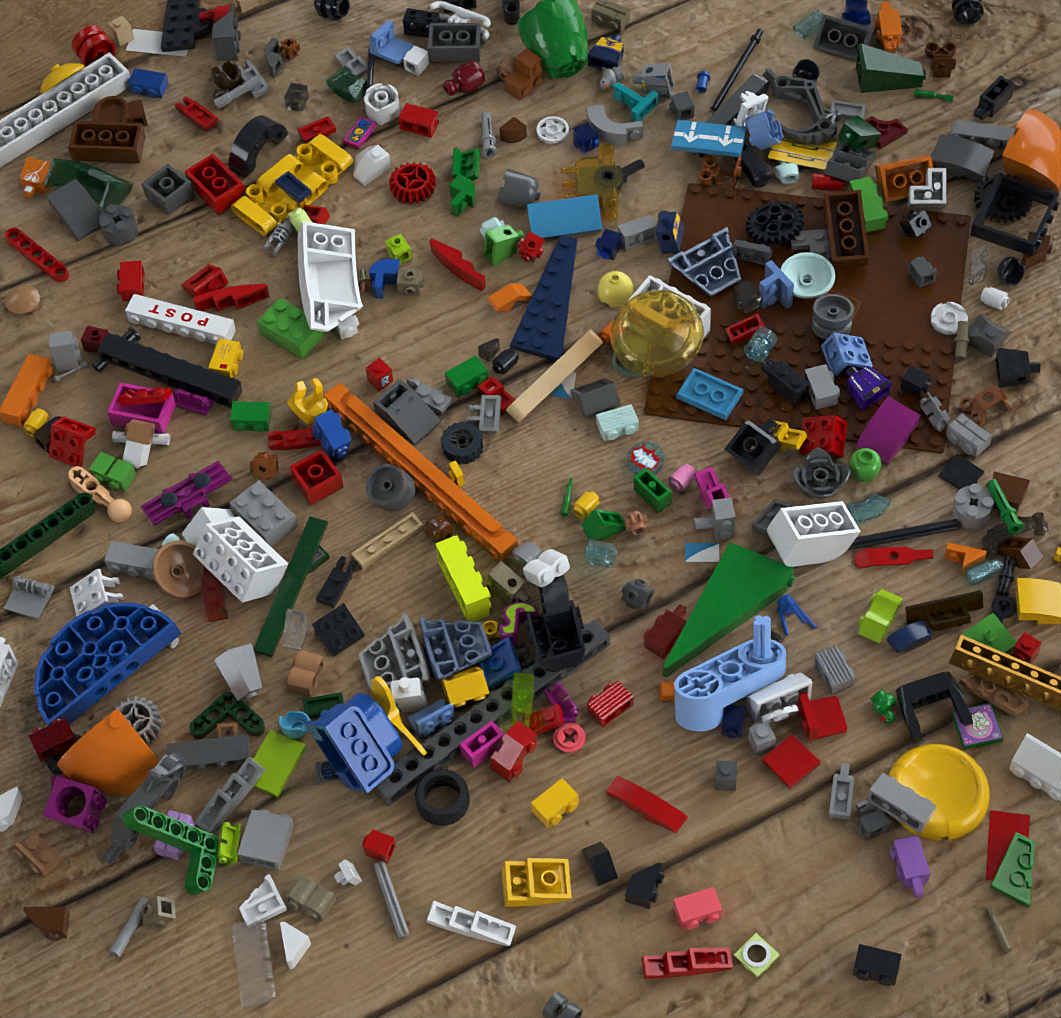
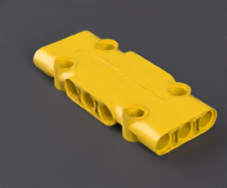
[231,134,354,236]

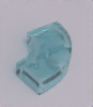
[846,493,891,523]

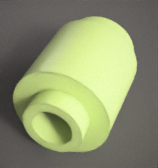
[288,207,312,232]

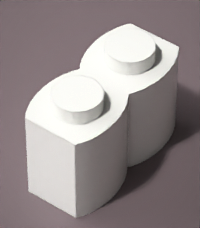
[523,549,570,587]

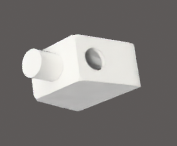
[389,677,428,713]

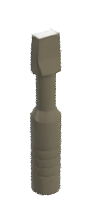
[987,906,1011,952]

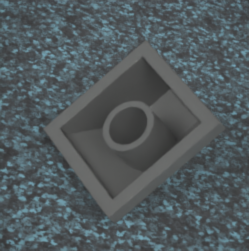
[968,314,1012,357]

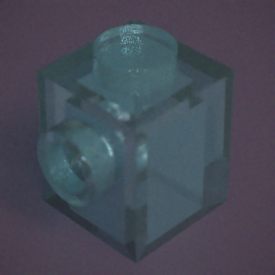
[584,540,617,568]

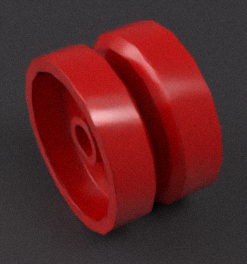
[71,25,116,67]

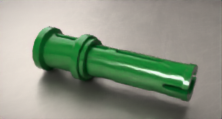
[986,479,1024,534]

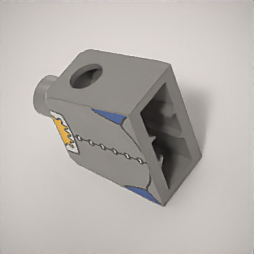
[633,63,675,98]

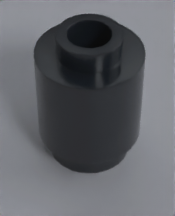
[492,348,519,375]

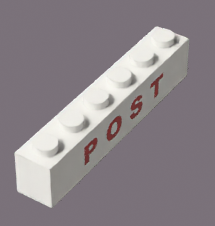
[125,294,236,345]

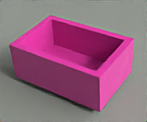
[107,382,176,434]

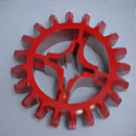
[389,161,436,205]

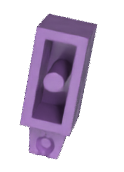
[890,835,930,898]

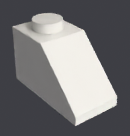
[0,786,23,832]

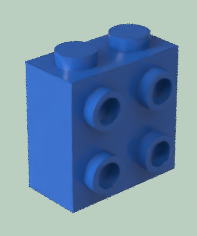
[312,409,351,459]

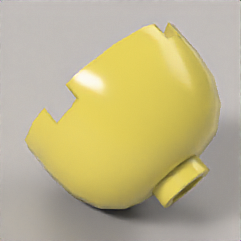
[598,271,633,308]

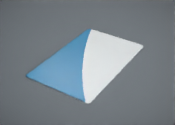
[552,372,576,399]
[685,543,719,562]

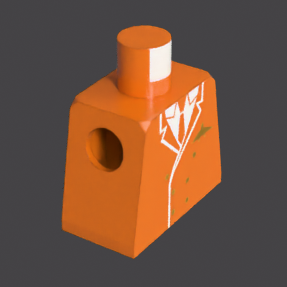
[20,157,61,198]

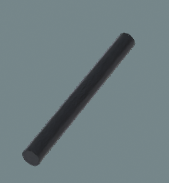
[366,48,375,89]

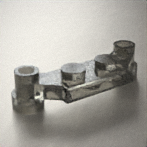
[981,512,1049,559]

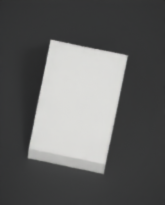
[280,922,311,969]

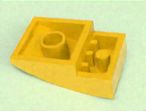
[1015,578,1061,625]
[502,858,572,907]

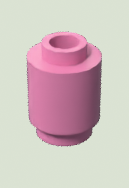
[669,464,696,492]

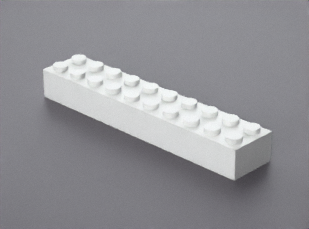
[0,52,130,168]

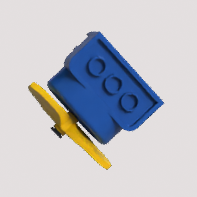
[304,676,427,793]

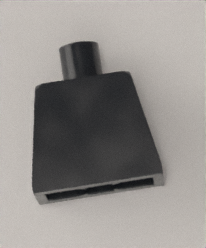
[995,348,1041,388]

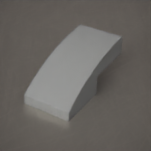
[335,47,367,77]

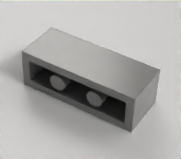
[104,541,159,580]
[867,772,936,833]

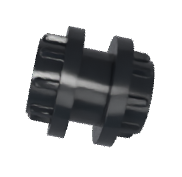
[314,0,350,21]
[952,0,984,25]

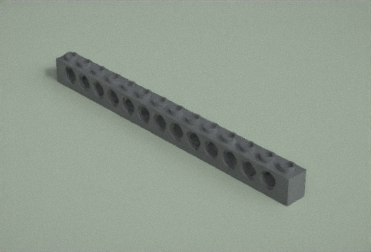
[374,620,610,807]

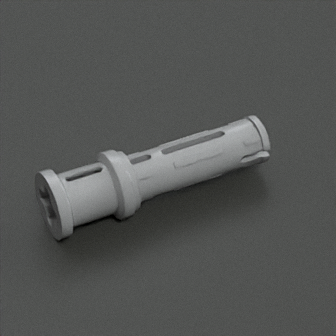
[480,111,497,158]

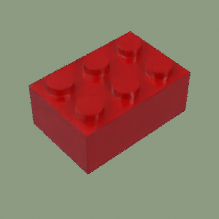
[185,153,246,215]

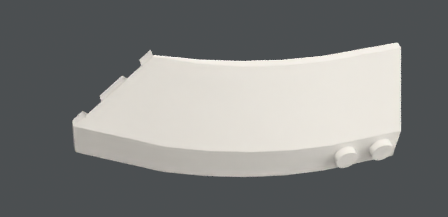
[298,221,363,332]

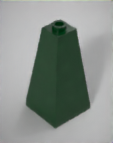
[855,44,926,93]

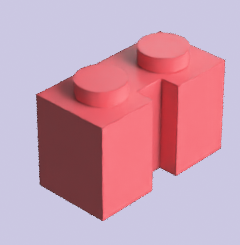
[674,887,722,930]

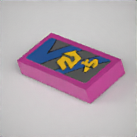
[343,116,376,150]

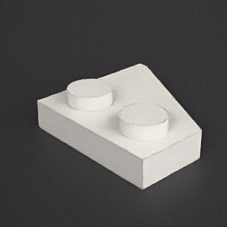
[239,874,287,929]

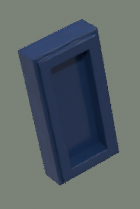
[275,171,312,204]

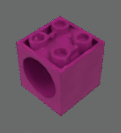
[43,776,107,834]

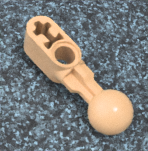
[68,466,132,523]

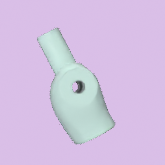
[774,160,799,184]

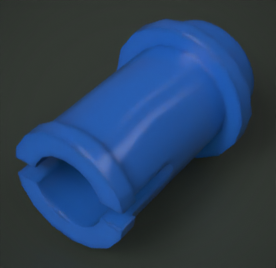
[696,70,711,93]

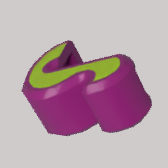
[499,602,539,645]

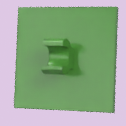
[961,613,1016,653]

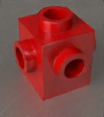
[517,231,545,262]

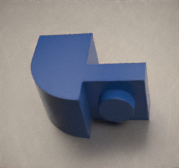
[369,259,401,298]

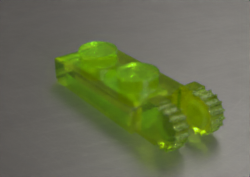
[511,673,534,728]

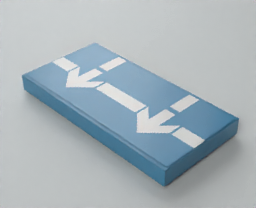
[671,120,747,157]

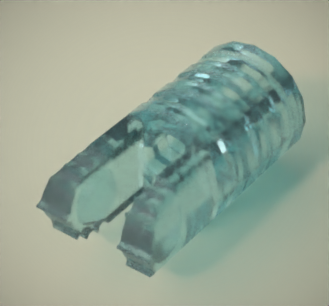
[965,560,1003,585]

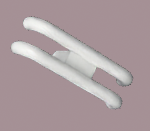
[429,1,491,41]

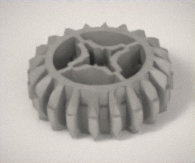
[109,696,162,745]

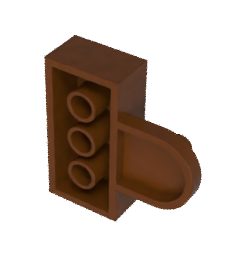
[68,96,146,163]

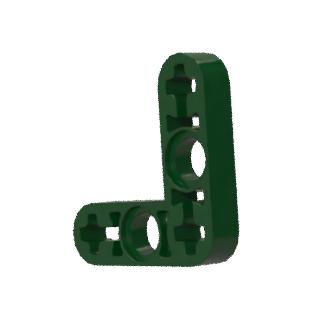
[189,692,265,739]

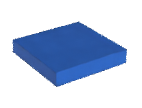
[478,637,521,690]

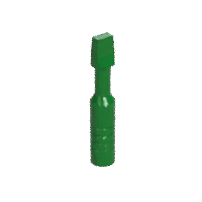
[914,89,954,101]
[561,478,573,517]

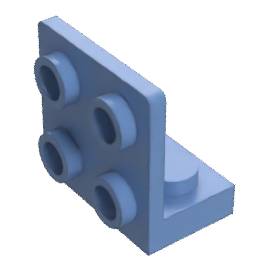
[370,20,414,64]
[821,332,873,376]
[407,698,454,740]

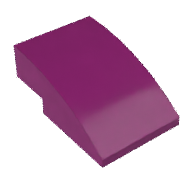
[855,397,920,466]

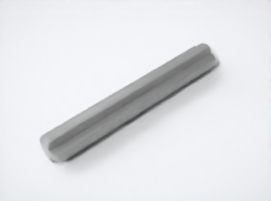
[374,861,409,938]

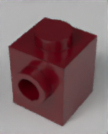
[81,326,108,353]

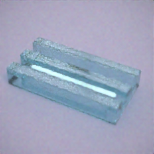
[793,9,824,39]

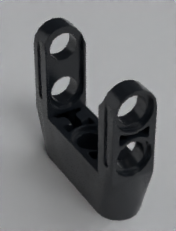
[895,671,973,743]

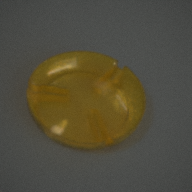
[611,290,704,377]

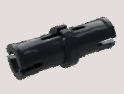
[996,557,1017,596]

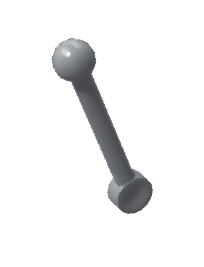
[53,361,88,382]

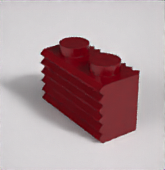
[28,717,77,762]

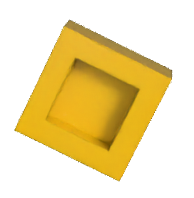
[448,460,465,487]

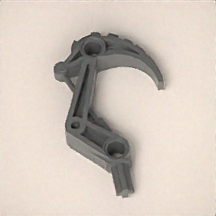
[763,69,841,145]
[103,752,187,865]

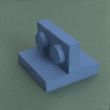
[759,260,794,309]

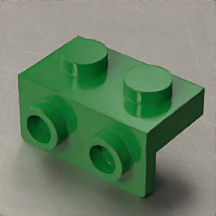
[451,147,480,181]

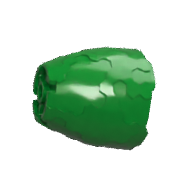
[517,0,588,79]

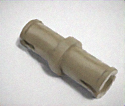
[954,321,970,360]

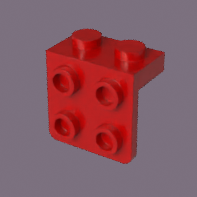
[796,692,847,740]

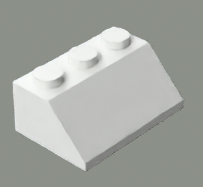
[745,672,813,723]
[1009,733,1061,801]

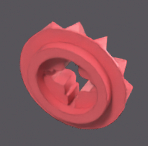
[553,723,586,754]

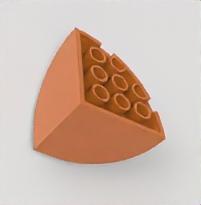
[1002,108,1061,193]
[57,708,159,797]

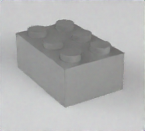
[229,480,298,548]

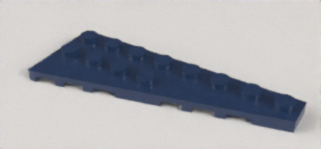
[510,235,577,361]

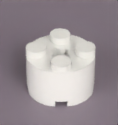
[364,83,400,125]

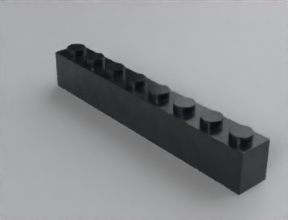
[98,333,242,409]

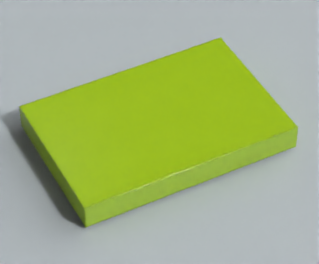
[253,730,307,798]

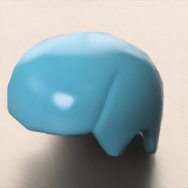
[279,711,310,739]

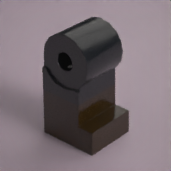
[33,416,62,454]

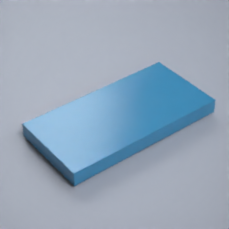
[527,194,603,238]

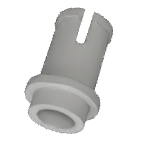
[856,799,876,816]

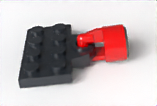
[160,0,236,52]

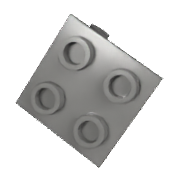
[4,576,55,619]

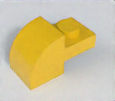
[773,421,807,452]

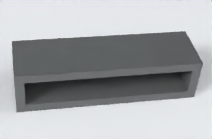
[166,734,252,771]

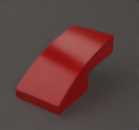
[477,376,516,415]

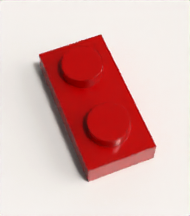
[297,116,336,144]
[522,704,564,735]

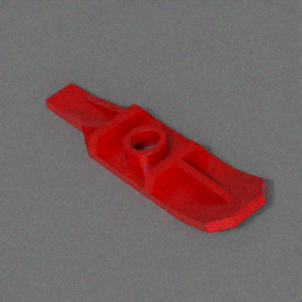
[854,546,934,569]

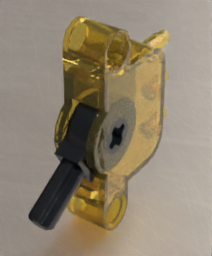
[561,142,645,221]

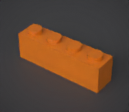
[0,354,53,427]

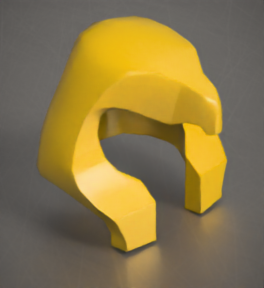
[287,379,328,425]

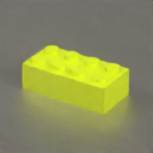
[435,535,492,622]

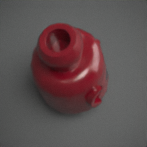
[443,60,485,96]

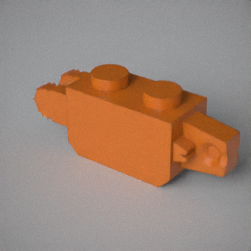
[875,1,902,53]

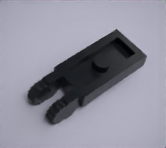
[316,556,357,608]

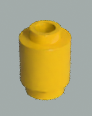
[23,408,49,437]
[572,491,600,520]

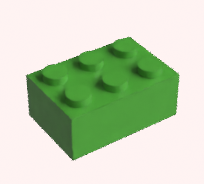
[257,298,325,359]

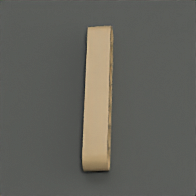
[506,329,604,424]

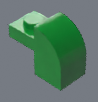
[449,174,476,216]

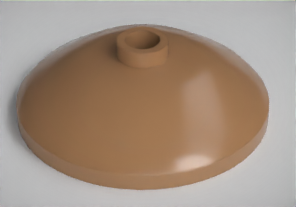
[152,541,209,598]

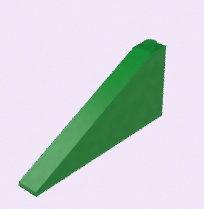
[663,542,796,677]

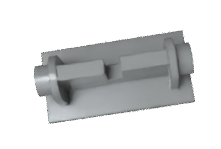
[920,392,951,431]

